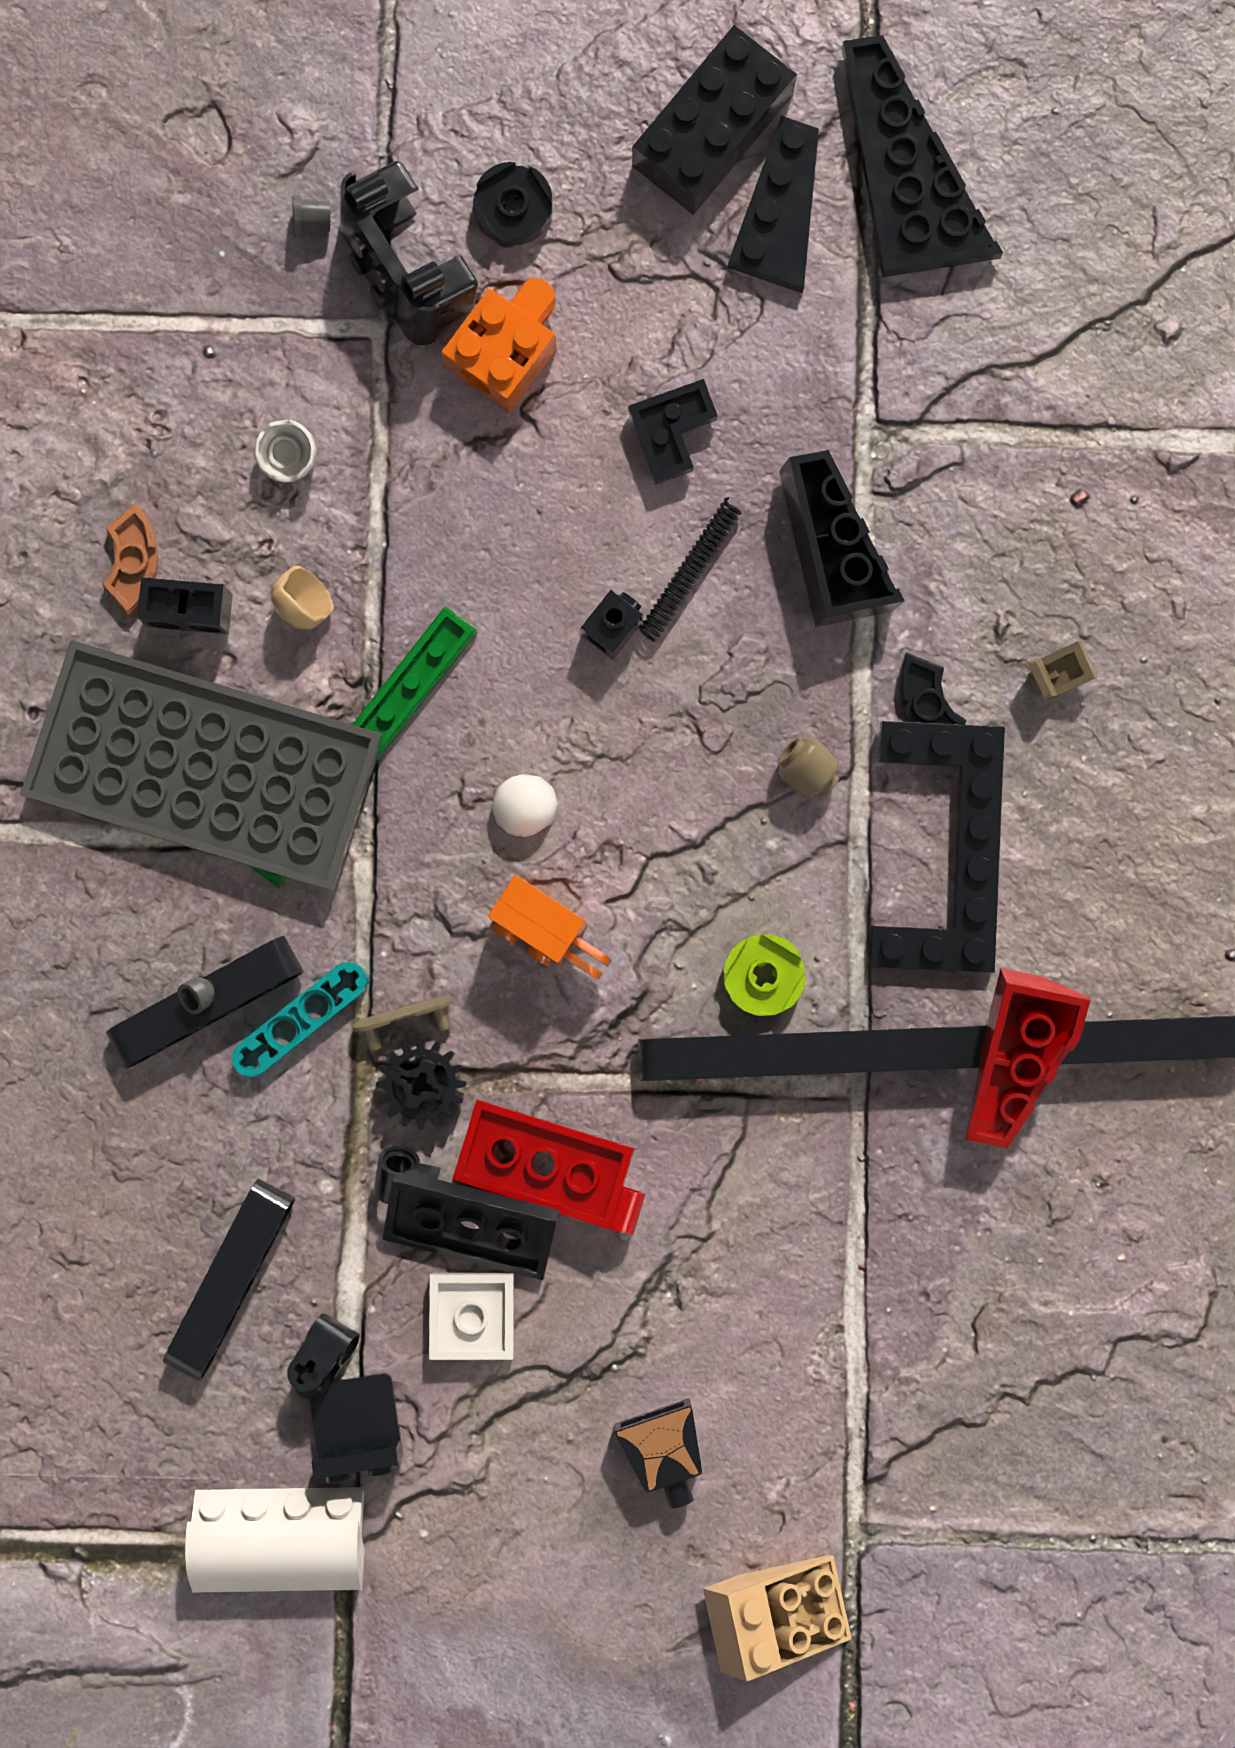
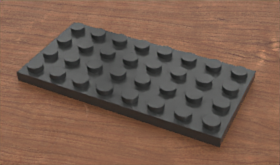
[20,640,383,892]

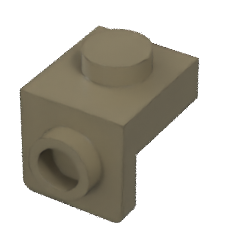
[1028,641,1098,700]

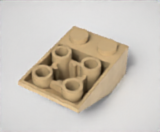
[703,1555,852,1682]

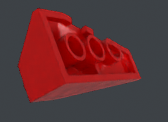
[965,968,1091,1148]

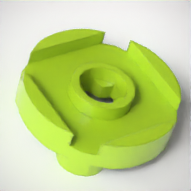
[723,934,806,1016]

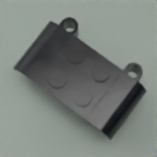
[340,161,478,345]

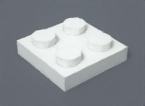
[429,1273,514,1360]

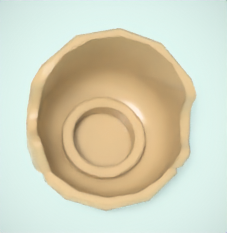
[271,566,334,630]

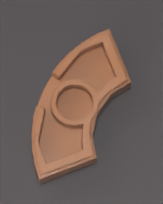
[101,502,158,617]

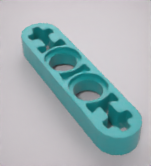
[232,962,369,1077]

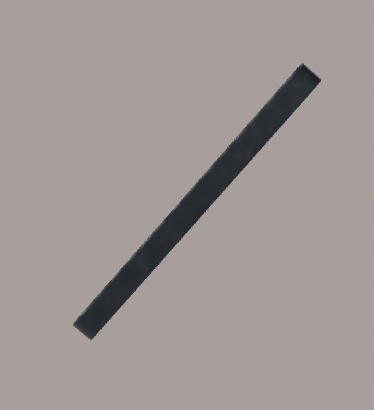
[638,1016,1235,1081]

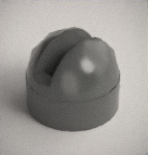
[177,977,215,1014]

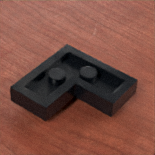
[628,379,718,485]

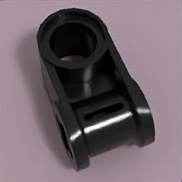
[287,1313,360,1400]

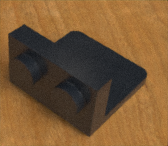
[310,1373,404,1483]

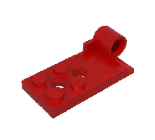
[452,1099,646,1235]

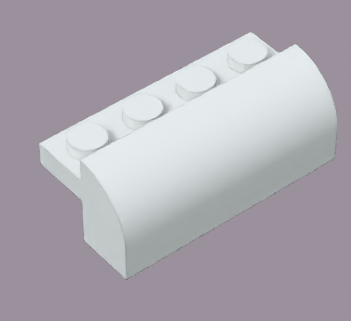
[185,1487,365,1593]

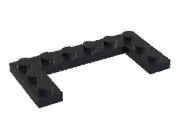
[869,721,1005,973]

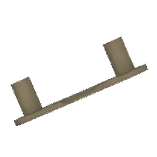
[352,995,452,1051]

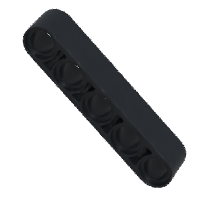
[106,935,304,1069]
[162,1178,295,1382]

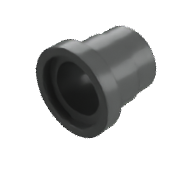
[292,195,330,237]

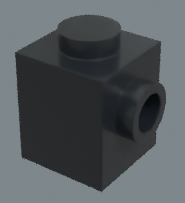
[580,590,643,660]

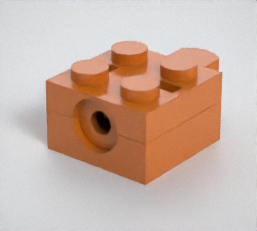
[441,278,557,413]
[487,874,612,980]

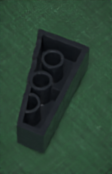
[779,450,905,627]

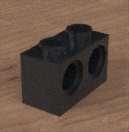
[137,577,233,635]

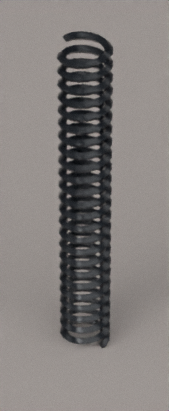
[639,497,742,642]

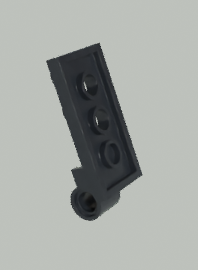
[374,1146,560,1280]

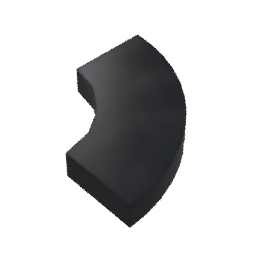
[899,652,967,725]

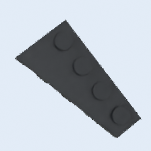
[728,115,819,294]

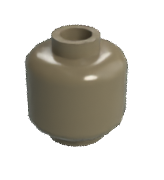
[777,737,839,798]

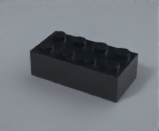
[632,25,797,215]

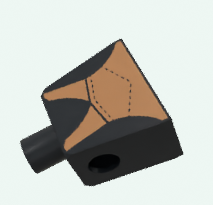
[615,1398,702,1509]

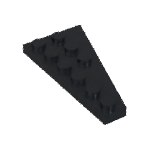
[842,35,1003,278]

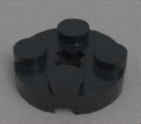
[473,162,553,248]

